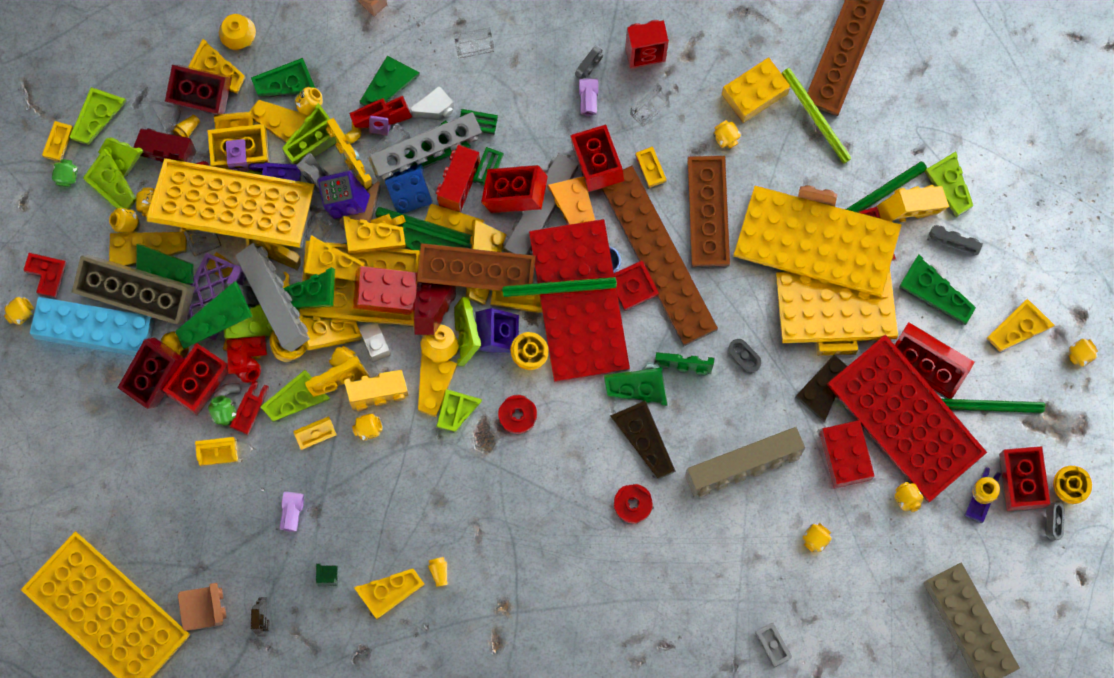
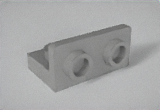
[296,153,326,194]

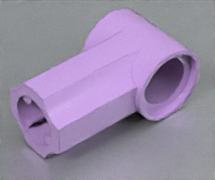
[579,79,598,116]
[280,491,304,532]

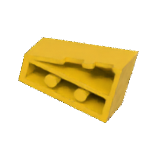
[877,185,949,223]
[344,369,409,411]

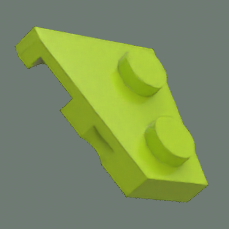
[98,137,143,177]
[436,389,482,432]

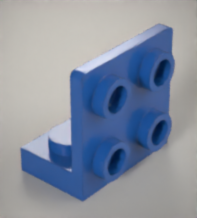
[384,164,433,214]

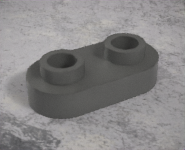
[575,46,603,79]
[728,339,761,373]
[1045,501,1065,540]

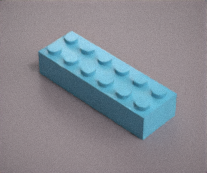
[30,297,155,356]

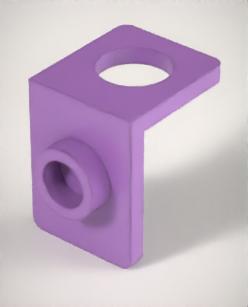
[369,116,391,136]
[226,139,249,172]

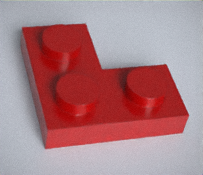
[24,253,67,299]
[227,335,267,374]

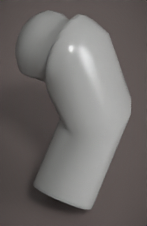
[214,383,240,398]

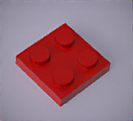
[614,261,659,311]

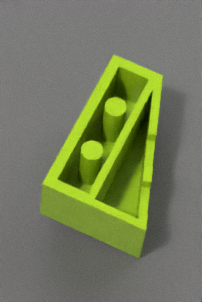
[282,103,337,165]

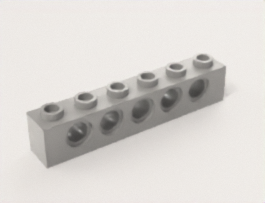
[368,112,482,180]

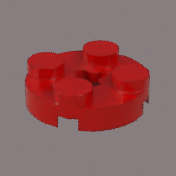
[498,395,537,434]
[614,484,653,524]

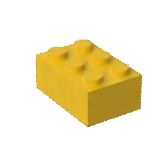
[722,57,791,123]
[207,124,270,169]

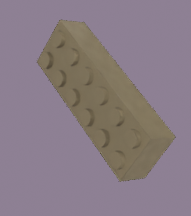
[71,255,195,325]
[685,427,805,498]
[923,562,1020,678]

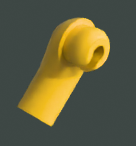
[344,122,361,144]

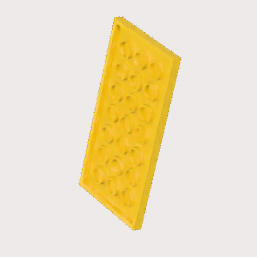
[147,158,315,248]
[734,186,902,297]
[21,531,191,678]

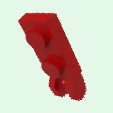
[230,381,269,436]

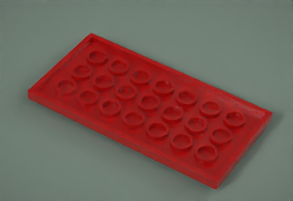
[529,219,630,382]
[827,334,987,503]

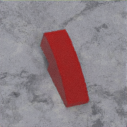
[349,96,412,128]

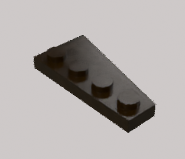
[610,401,676,479]

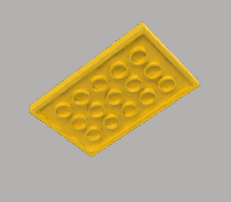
[299,241,420,326]
[776,268,898,343]

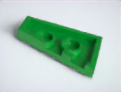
[251,58,315,96]
[654,352,715,376]
[604,368,668,406]

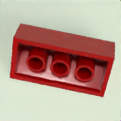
[895,322,975,399]

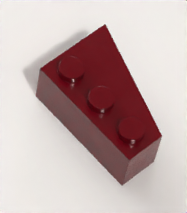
[133,128,196,163]
[414,282,456,335]

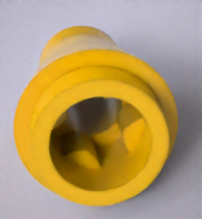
[172,114,200,138]
[428,557,448,587]

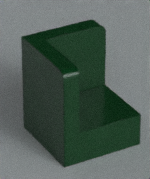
[316,563,338,586]

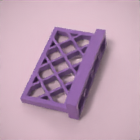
[181,252,246,340]

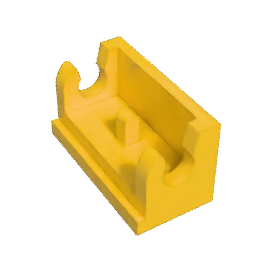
[817,341,858,356]
[195,437,238,466]

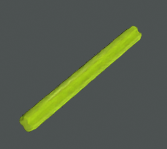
[782,68,851,164]

